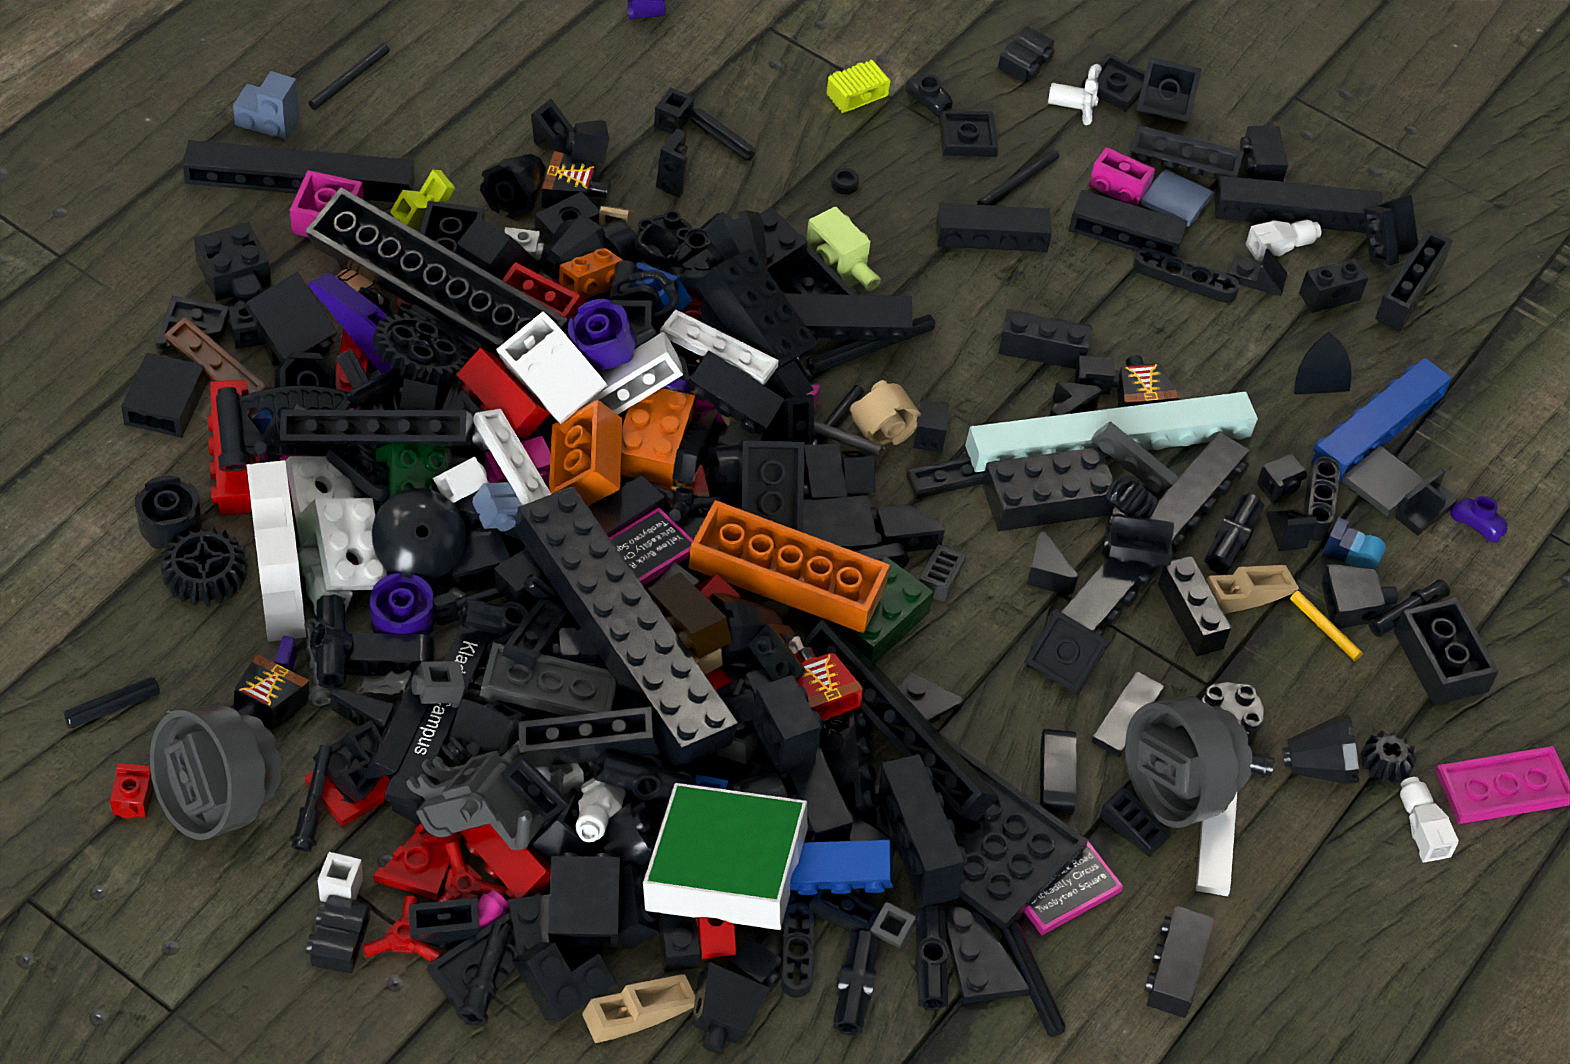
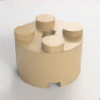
[850,380,921,450]

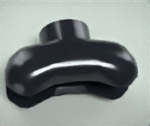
[905,73,952,116]

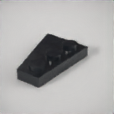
[942,905,1030,1004]

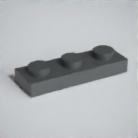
[1091,422,1178,495]

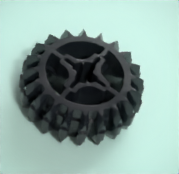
[161,527,248,607]

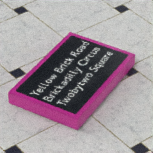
[609,507,693,586]
[1024,837,1123,935]

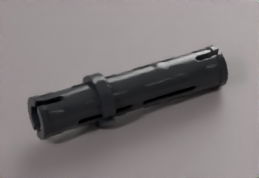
[1369,579,1450,637]

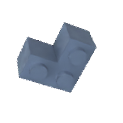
[233,71,300,140]

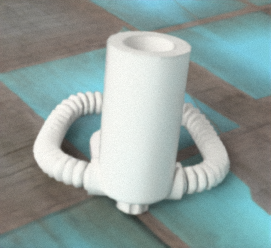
[1048,64,1102,125]

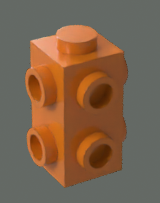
[559,248,624,300]

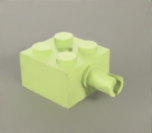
[806,206,881,291]

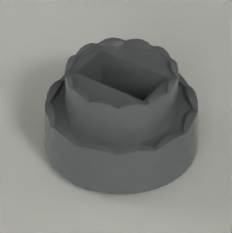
[1125,696,1253,828]
[150,703,281,840]

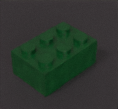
[824,557,934,663]

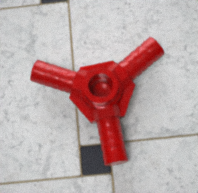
[436,841,506,902]
[362,896,443,963]

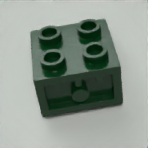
[376,443,448,497]

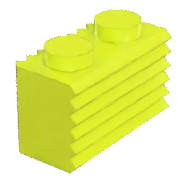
[826,59,891,113]

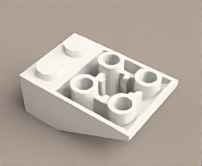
[496,311,607,424]

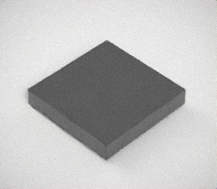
[1342,446,1425,517]

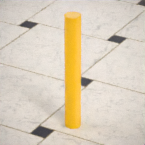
[1290,591,1363,661]

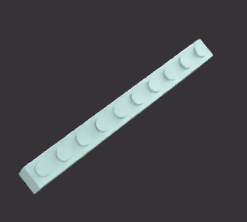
[965,392,1258,473]

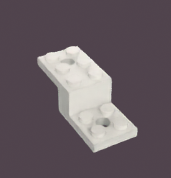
[285,456,387,591]

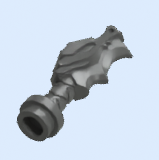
[304,619,332,706]
[356,670,412,702]

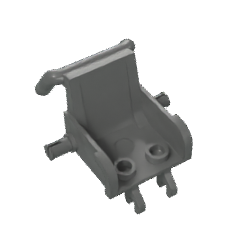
[407,745,564,850]

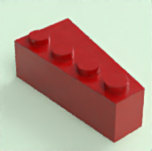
[207,379,254,516]

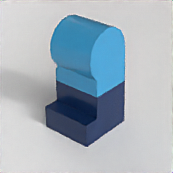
[1323,517,1386,570]

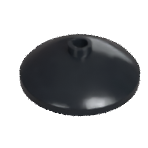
[371,488,466,582]

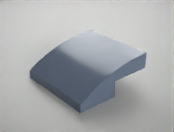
[1140,169,1214,227]

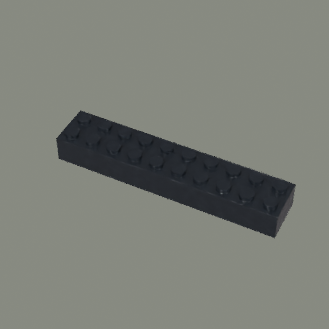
[305,187,571,357]
[515,486,738,769]

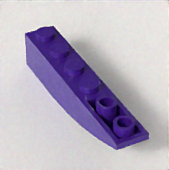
[308,273,451,393]

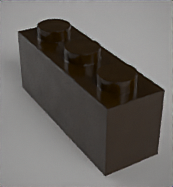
[647,572,732,659]

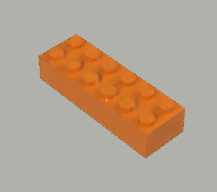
[688,500,890,634]

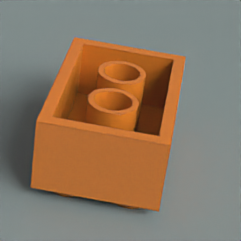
[621,388,695,486]
[549,400,622,507]

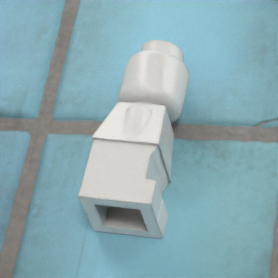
[1246,220,1321,262]
[297,546,353,614]
[1400,777,1459,863]
[576,778,626,842]

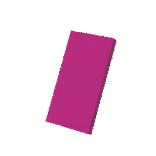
[1435,746,1570,824]

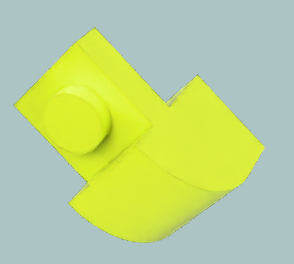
[390,169,455,231]

